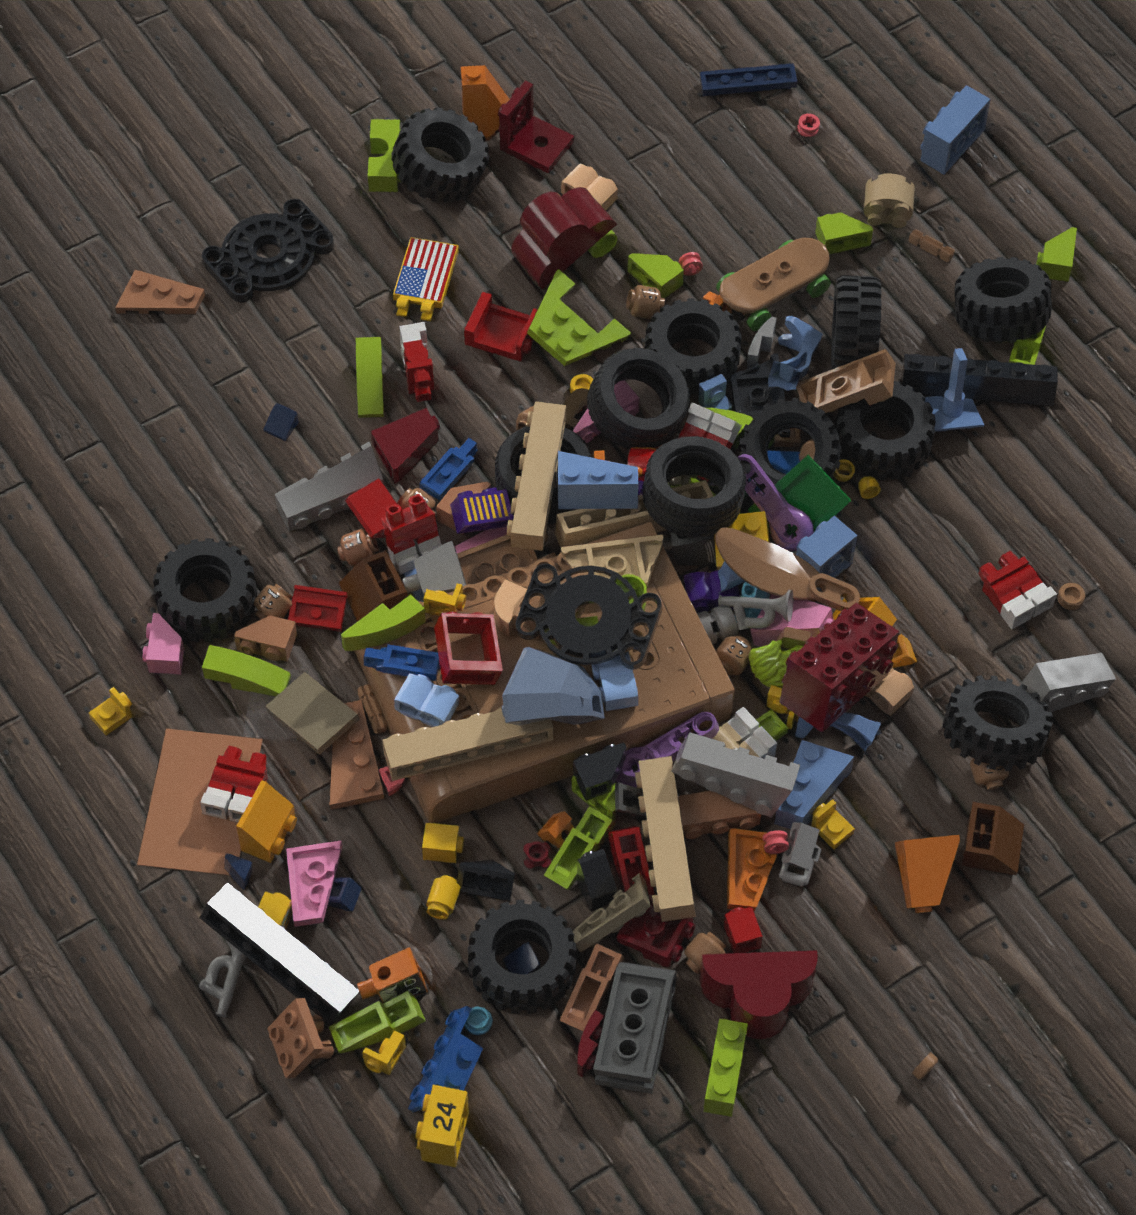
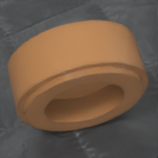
[1058,583,1085,610]
[912,1052,938,1080]

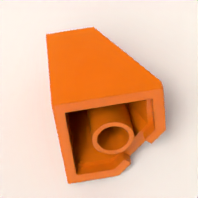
[461,65,509,141]
[895,835,960,913]

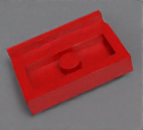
[288,585,348,632]

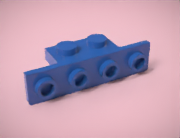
[408,1006,483,1112]

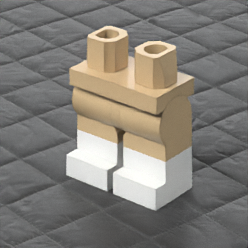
[712,707,777,759]

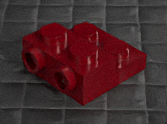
[616,894,696,968]

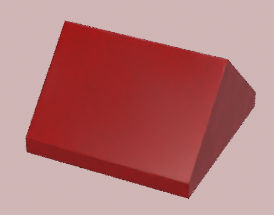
[345,478,397,538]

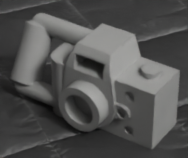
[779,823,821,887]

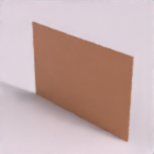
[137,729,263,876]

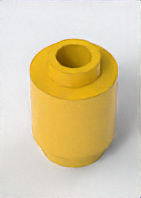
[426,875,461,920]

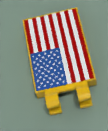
[393,237,459,321]

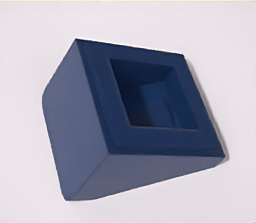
[263,403,299,441]
[224,853,252,890]
[327,878,361,911]
[503,942,541,974]

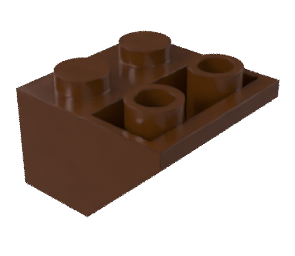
[339,550,407,622]
[961,802,1024,876]

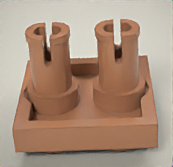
[267,998,334,1079]

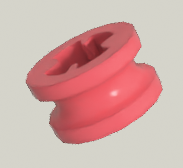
[797,113,820,137]
[679,252,703,276]
[763,830,789,854]

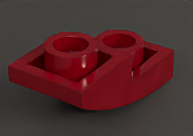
[577,1010,605,1077]

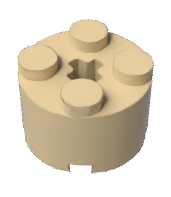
[864,174,915,228]

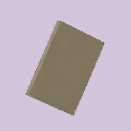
[265,672,360,755]

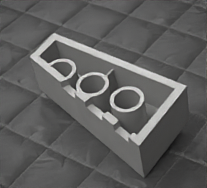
[671,733,800,818]

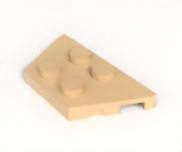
[561,535,663,587]

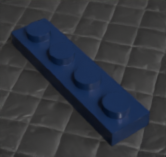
[699,63,798,96]

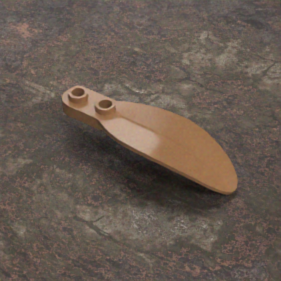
[715,528,860,611]

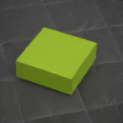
[756,709,789,741]

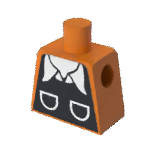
[357,947,428,1004]

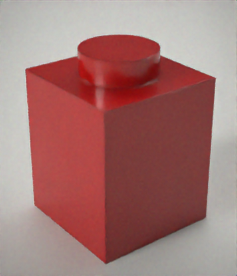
[724,907,763,953]

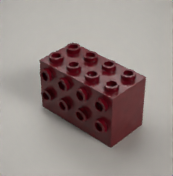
[779,602,899,732]

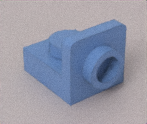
[698,374,732,411]

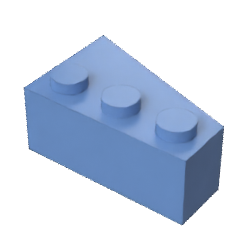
[558,451,638,509]
[775,740,854,829]

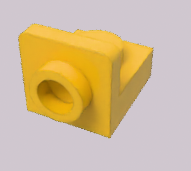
[423,583,466,616]
[766,685,799,729]
[89,687,132,735]
[811,799,855,849]
[362,1030,406,1075]

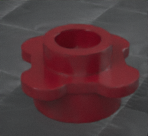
[523,841,551,869]

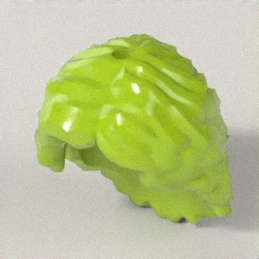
[749,640,803,688]

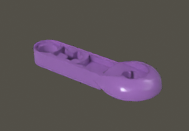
[738,454,814,552]
[616,712,719,789]

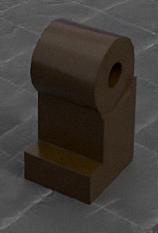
[562,388,588,431]

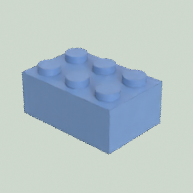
[920,85,990,174]

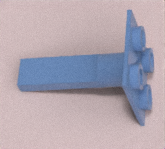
[925,348,984,432]

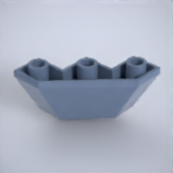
[502,647,605,726]

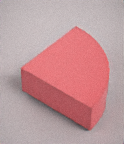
[378,766,405,796]

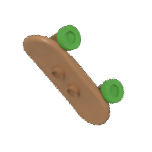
[716,238,831,331]

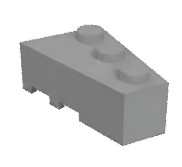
[1020,653,1116,712]

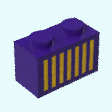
[450,488,514,534]

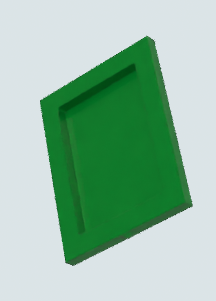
[748,455,851,553]

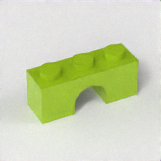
[368,119,401,192]
[703,1019,748,1117]

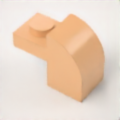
[494,580,541,639]

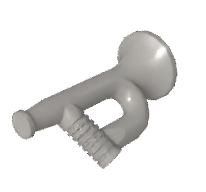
[718,590,794,630]
[199,940,247,1018]

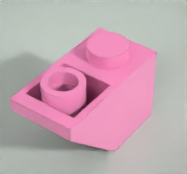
[143,613,184,674]

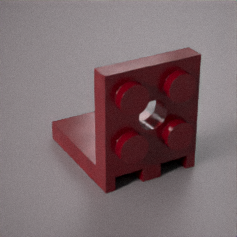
[498,80,574,174]

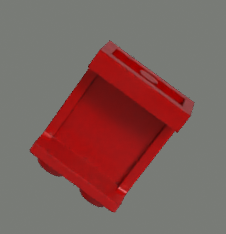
[464,292,538,362]

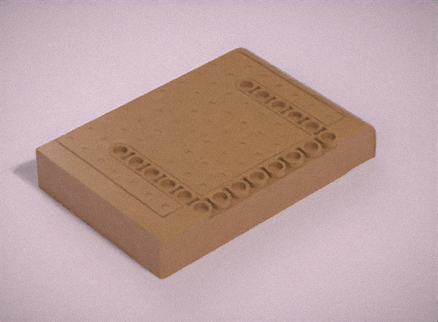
[355,522,735,824]

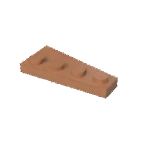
[330,700,384,810]

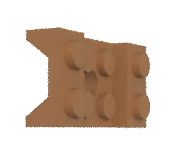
[796,349,896,431]

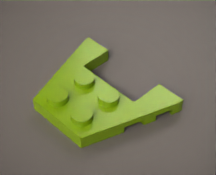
[527,269,631,366]

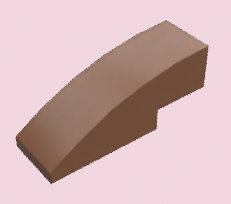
[560,943,625,1031]

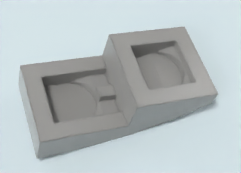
[746,317,776,369]

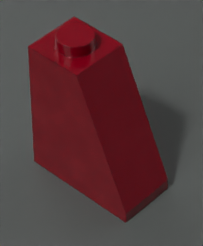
[371,408,440,484]

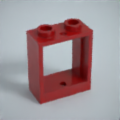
[434,611,503,685]

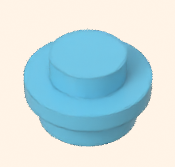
[464,1007,492,1035]

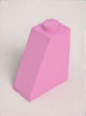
[750,594,835,646]

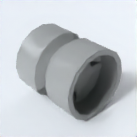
[697,605,738,645]

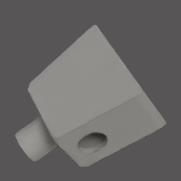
[403,541,466,595]

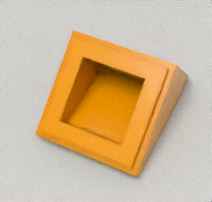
[892,634,917,668]

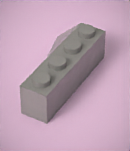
[275,442,384,532]

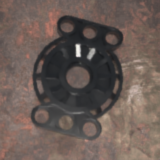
[202,198,334,303]
[516,563,662,670]

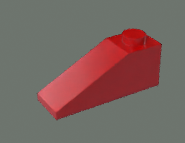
[607,826,655,895]

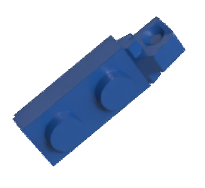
[419,438,478,501]
[364,644,440,681]

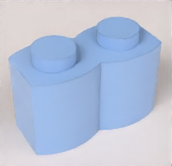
[591,651,638,711]
[394,674,459,727]

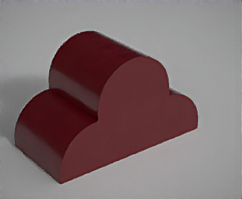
[511,187,617,289]
[700,950,818,1039]

